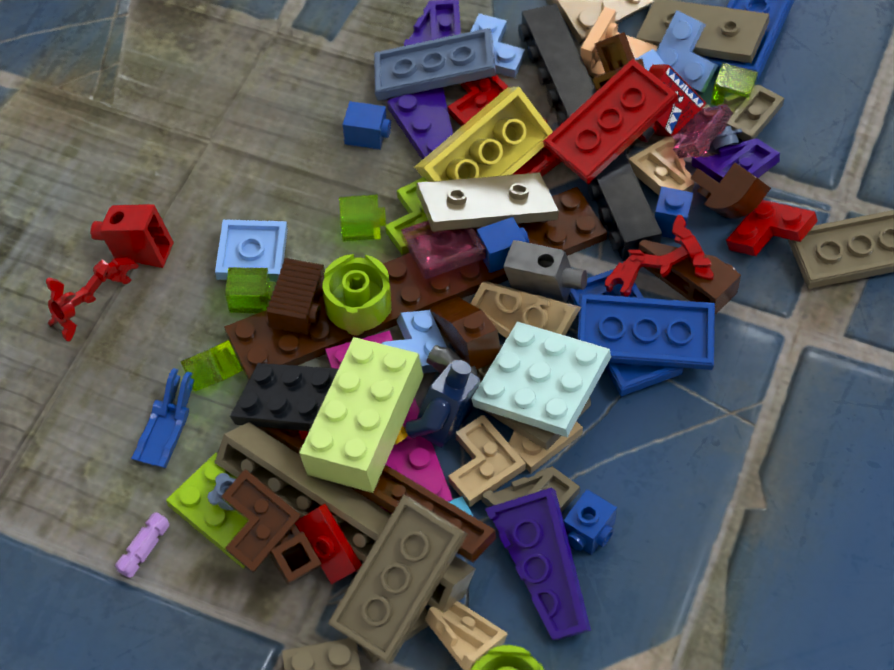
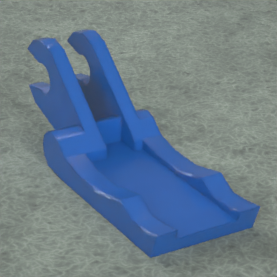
[131,368,194,468]

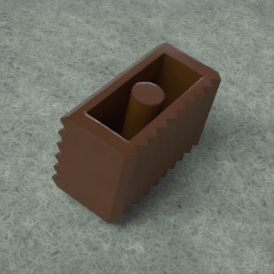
[267,258,325,335]

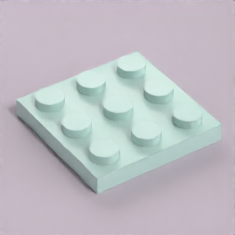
[471,321,611,437]

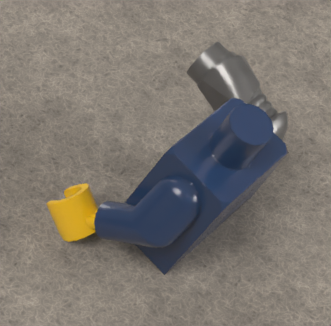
[394,345,481,448]

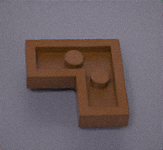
[221,469,301,573]

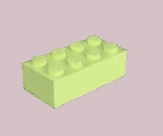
[299,337,424,493]

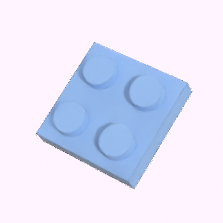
[215,220,288,282]

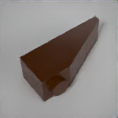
[638,239,741,314]
[427,297,500,370]

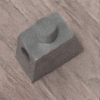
[503,240,588,303]

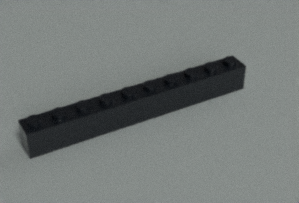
[518,4,662,261]

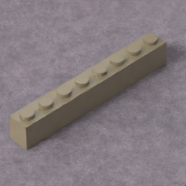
[215,422,475,612]

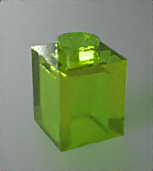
[339,194,386,242]
[225,267,276,313]

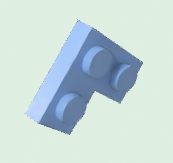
[656,10,718,92]
[470,14,525,78]
[382,310,447,373]

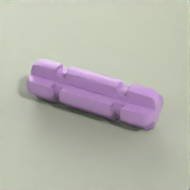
[115,512,169,578]

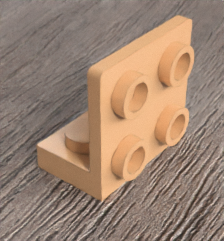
[580,7,657,77]

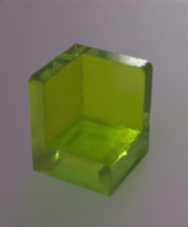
[711,63,758,106]
[180,340,243,391]

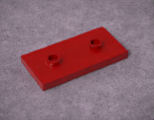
[543,58,678,184]

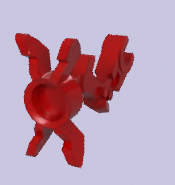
[605,214,714,297]
[46,257,139,342]

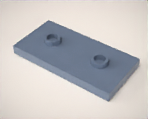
[374,28,496,101]

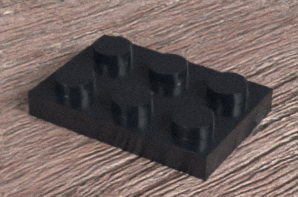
[230,363,338,431]

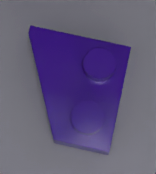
[404,0,461,46]
[692,138,780,183]

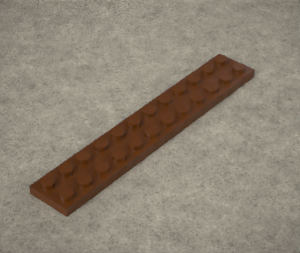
[224,187,607,381]

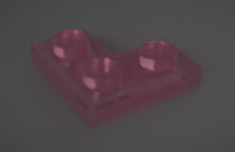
[672,104,733,159]

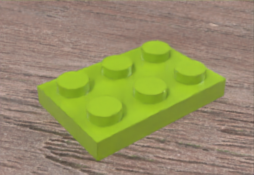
[166,453,248,568]

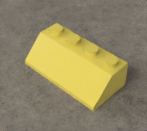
[414,86,553,182]

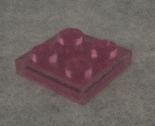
[401,221,487,279]

